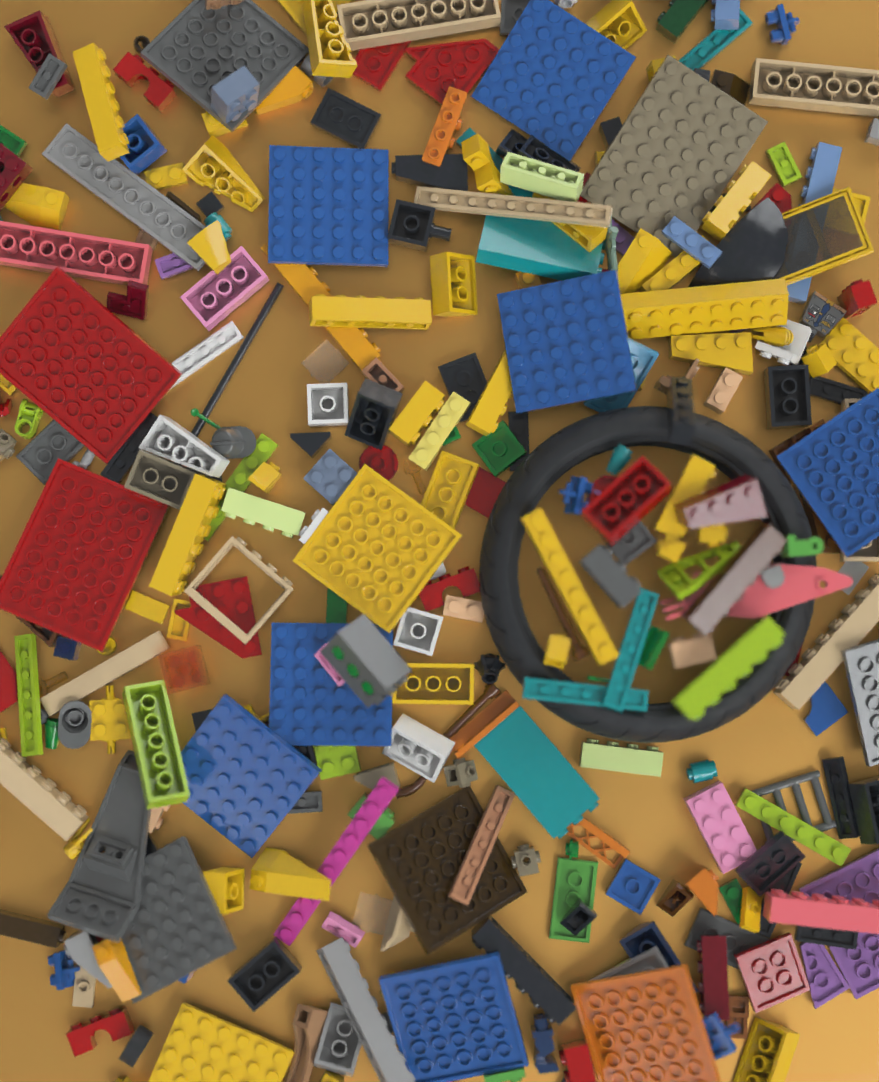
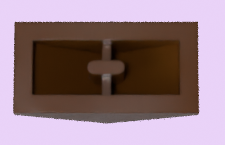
[656,879,694,917]

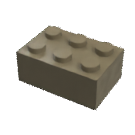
[124,449,197,510]

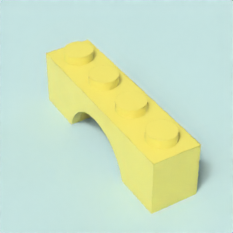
[408,391,471,471]

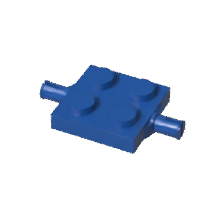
[702,1012,740,1060]

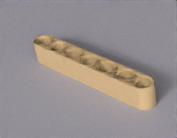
[40,631,170,717]

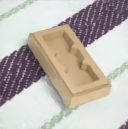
[72,964,96,1008]

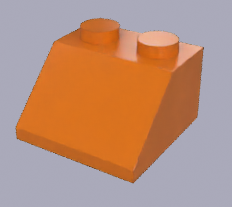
[686,868,719,916]

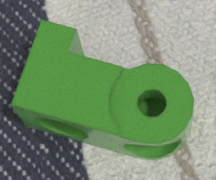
[781,535,824,557]

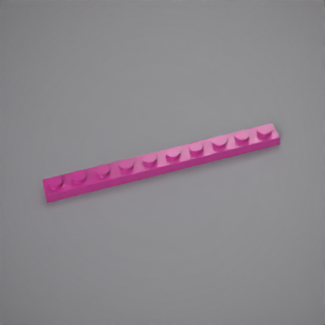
[273,776,399,946]

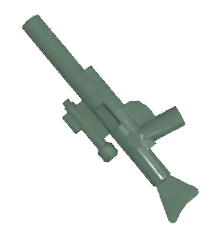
[605,216,619,282]

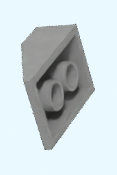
[64,930,112,988]
[313,1003,361,1077]

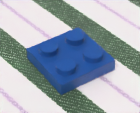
[605,858,661,915]

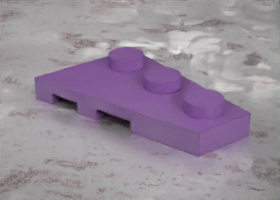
[799,942,850,1009]

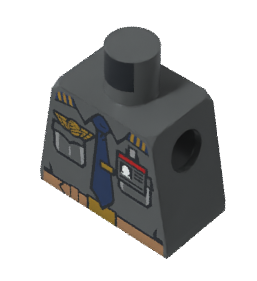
[799,291,847,343]

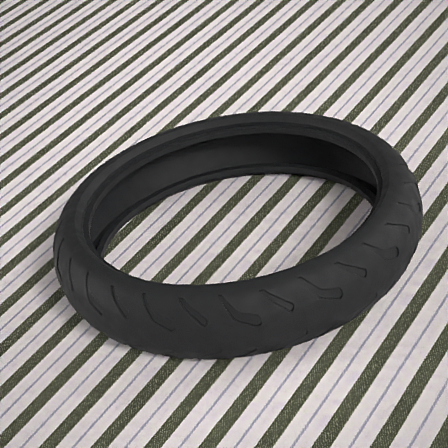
[479,406,817,743]

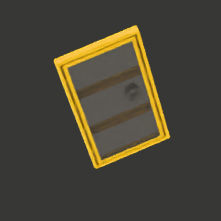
[724,187,874,286]

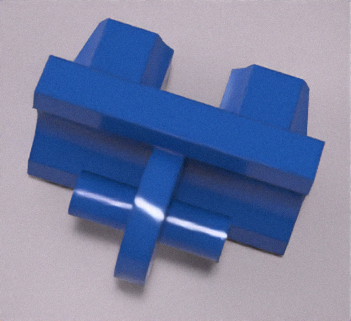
[765,4,800,46]
[558,476,593,515]
[48,950,80,990]

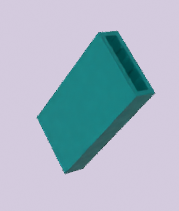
[476,215,606,281]
[474,706,600,839]

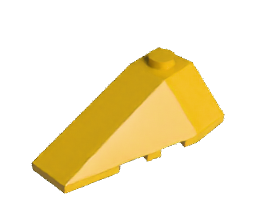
[182,135,265,212]
[4,183,70,230]
[617,228,672,294]
[249,847,331,901]

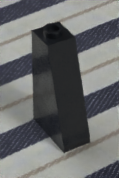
[391,154,468,191]

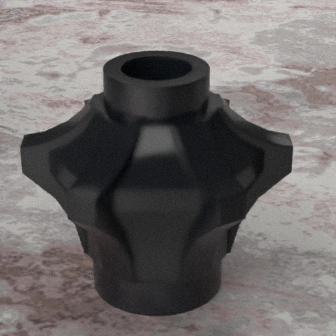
[474,653,505,684]

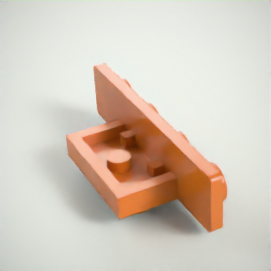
[422,86,467,167]

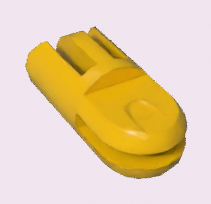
[750,326,794,347]

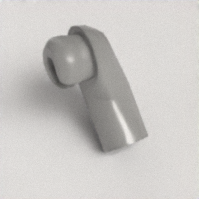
[72,448,95,469]

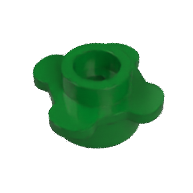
[566,839,579,860]

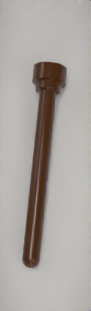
[537,567,590,661]
[443,684,501,739]

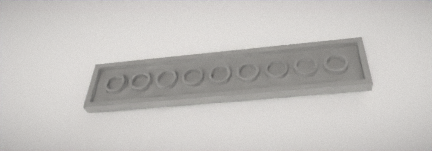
[42,123,206,272]

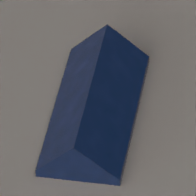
[619,921,698,993]

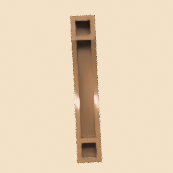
[285,1004,328,1082]

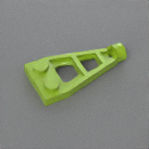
[657,541,741,600]

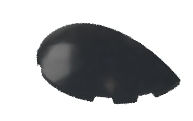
[688,197,788,287]

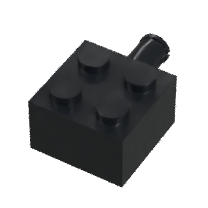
[387,199,452,252]

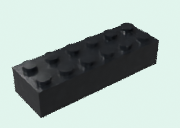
[471,915,577,1026]

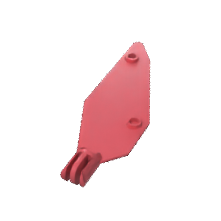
[659,563,853,621]

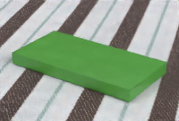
[549,857,598,943]

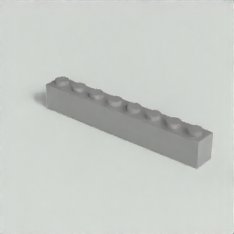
[316,938,415,1082]

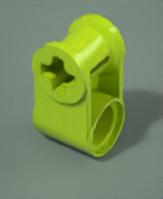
[15,399,44,439]

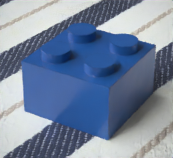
[120,114,167,175]

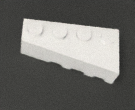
[138,415,230,478]

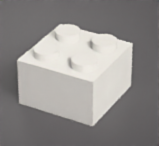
[307,383,349,427]
[393,607,443,656]

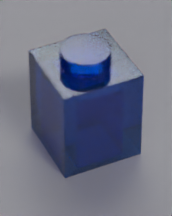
[53,636,82,661]

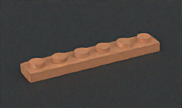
[448,785,515,905]

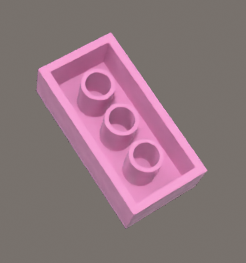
[180,246,270,331]
[683,781,757,874]

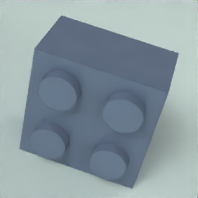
[211,66,259,124]
[303,449,358,506]

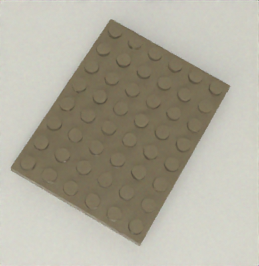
[580,55,768,257]

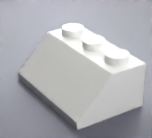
[382,713,455,783]

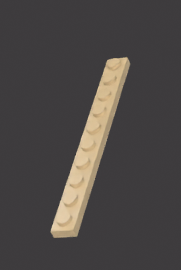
[414,186,613,228]

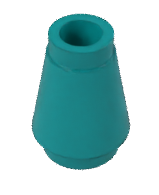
[606,444,633,476]

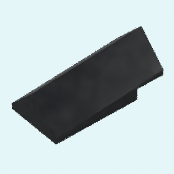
[496,128,581,172]

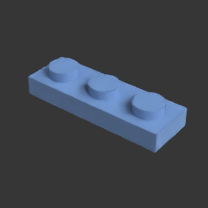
[662,216,722,269]

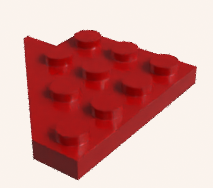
[404,38,500,106]
[174,576,262,659]

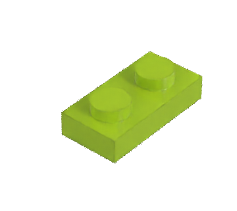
[766,142,802,187]

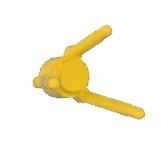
[63,818,93,859]

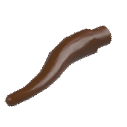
[396,776,427,799]

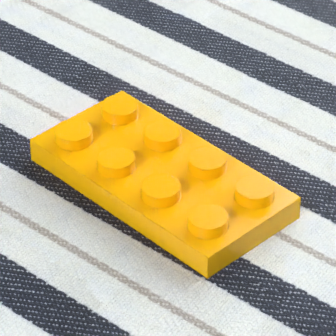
[818,317,879,394]
[421,451,480,529]

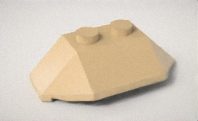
[380,896,414,951]

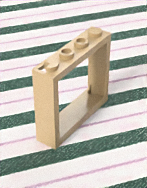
[184,536,294,644]

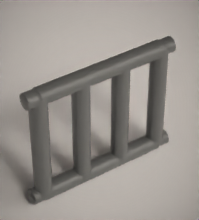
[752,770,837,844]

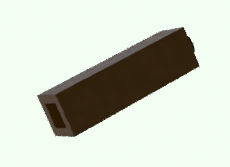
[0,909,66,948]

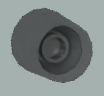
[210,426,256,459]
[58,700,92,749]

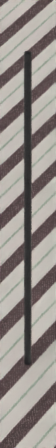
[174,282,284,465]

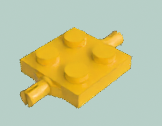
[89,685,131,754]

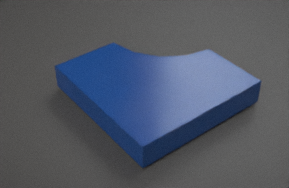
[803,681,848,736]

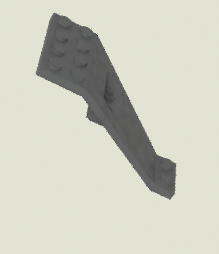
[47,750,151,943]

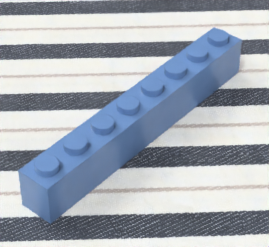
[785,142,843,304]

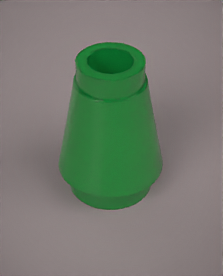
[44,718,60,749]

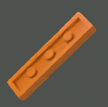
[450,690,520,759]
[566,816,630,870]

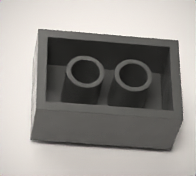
[578,544,642,609]

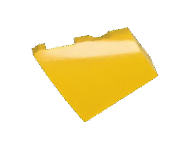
[187,220,232,275]

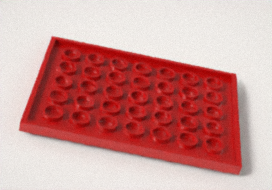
[0,267,183,464]
[0,458,170,652]

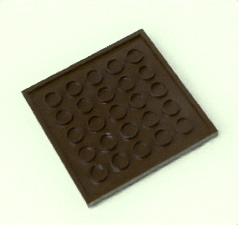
[367,786,527,955]

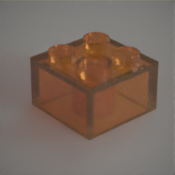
[158,645,211,694]

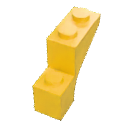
[461,133,514,196]

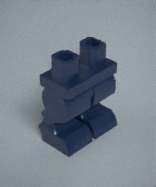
[531,1013,559,1074]

